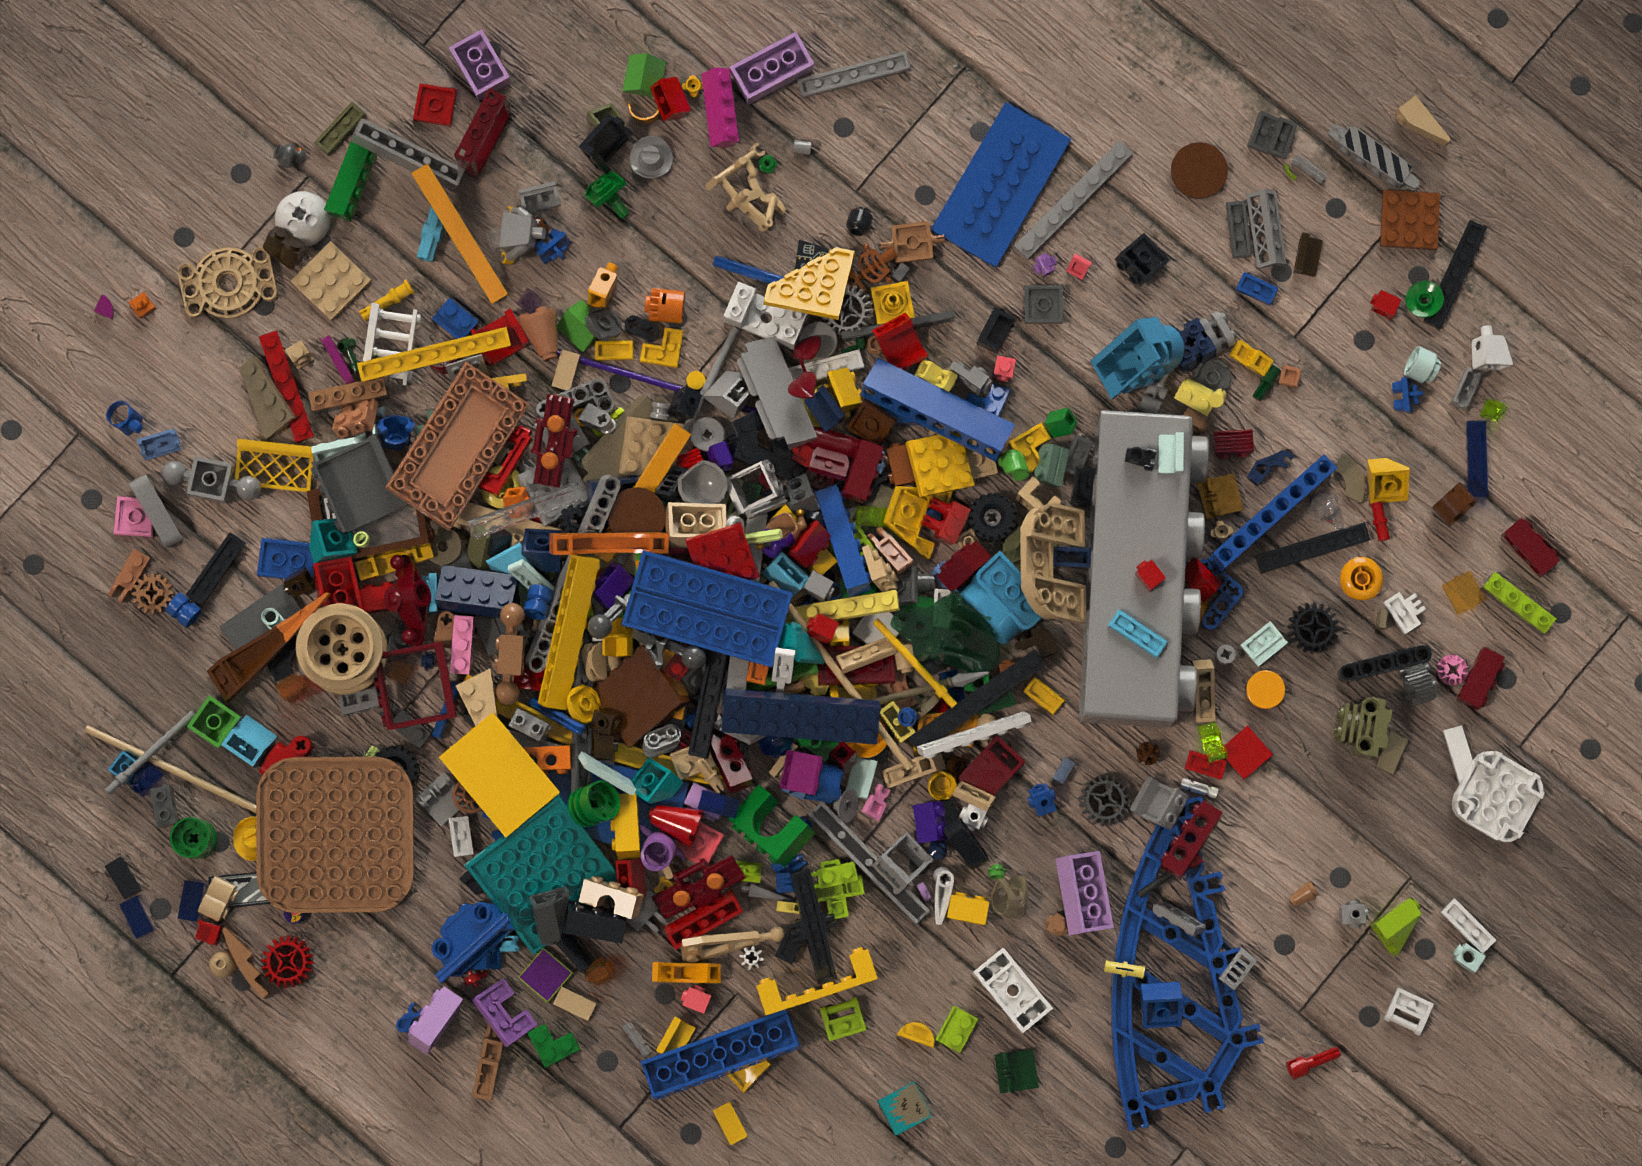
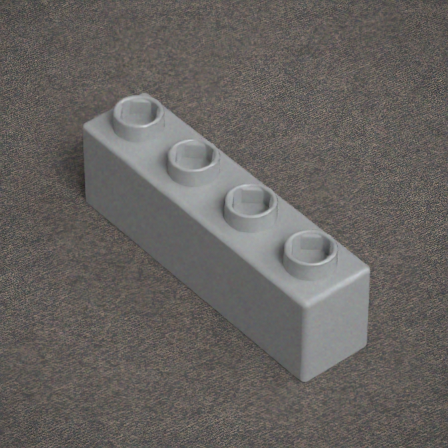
[1079,410,1209,728]

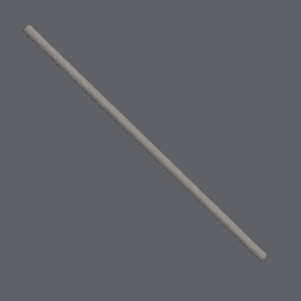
[617,327,739,565]

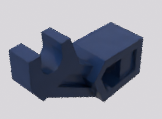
[1246,451,1294,486]

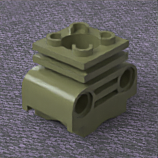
[1333,697,1392,760]

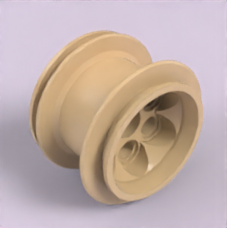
[296,603,388,694]

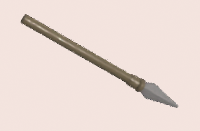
[870,672,989,705]

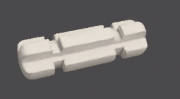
[1180,778,1218,798]

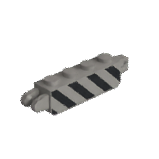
[1327,124,1420,192]

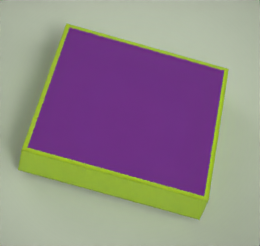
[518,948,573,1003]

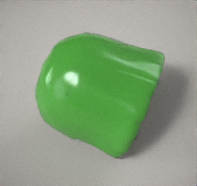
[998,449,1030,481]

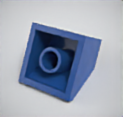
[1140,982,1183,1029]

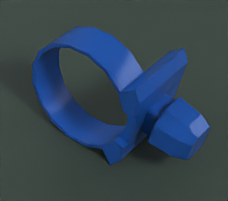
[106,401,143,436]

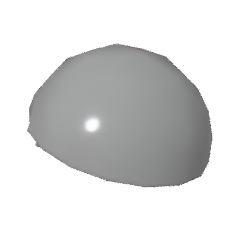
[678,460,727,504]

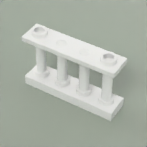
[360,303,421,386]

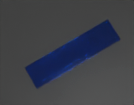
[1466,421,1488,497]

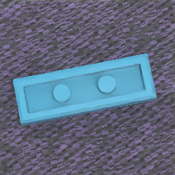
[1108,609,1168,658]

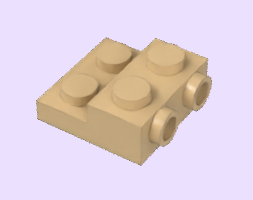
[862,545,899,592]

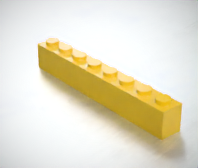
[538,554,600,710]

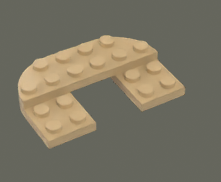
[1020,503,1086,624]

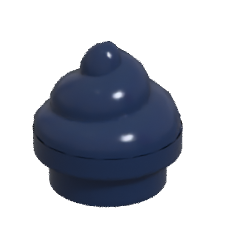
[928,841,948,861]

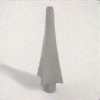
[741,883,793,903]

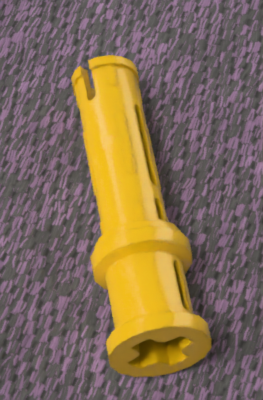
[359,279,415,322]

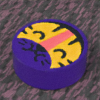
[284,911,304,924]

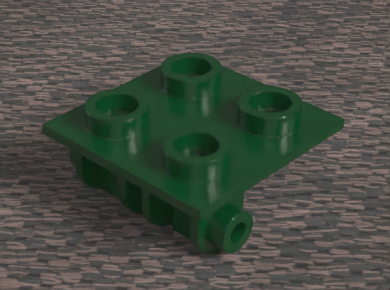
[994,1049,1039,1093]

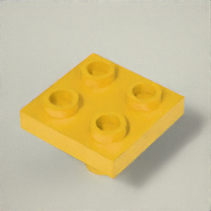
[870,281,915,325]

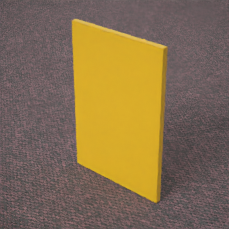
[439,712,560,838]

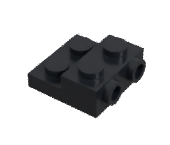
[1115,233,1170,287]

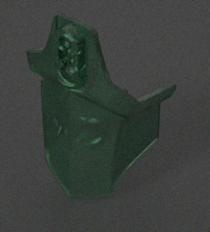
[890,590,1000,673]

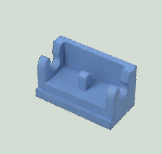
[137,429,182,461]

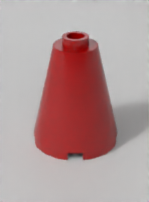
[648,805,704,848]

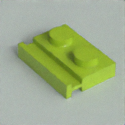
[736,861,763,883]
[935,1005,978,1053]

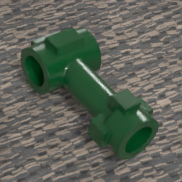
[337,337,360,374]

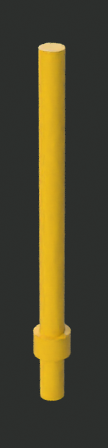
[873,619,957,708]

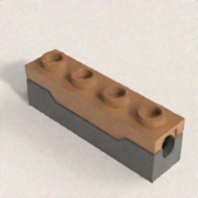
[308,377,389,415]

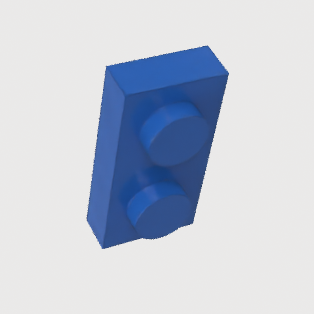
[1235,272,1278,306]

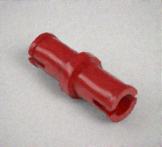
[1370,502,1390,542]

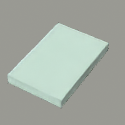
[578,751,636,795]

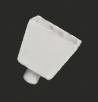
[1472,325,1513,371]

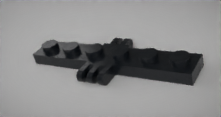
[789,867,837,985]

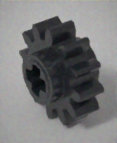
[557,504,587,533]

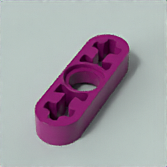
[321,335,355,384]

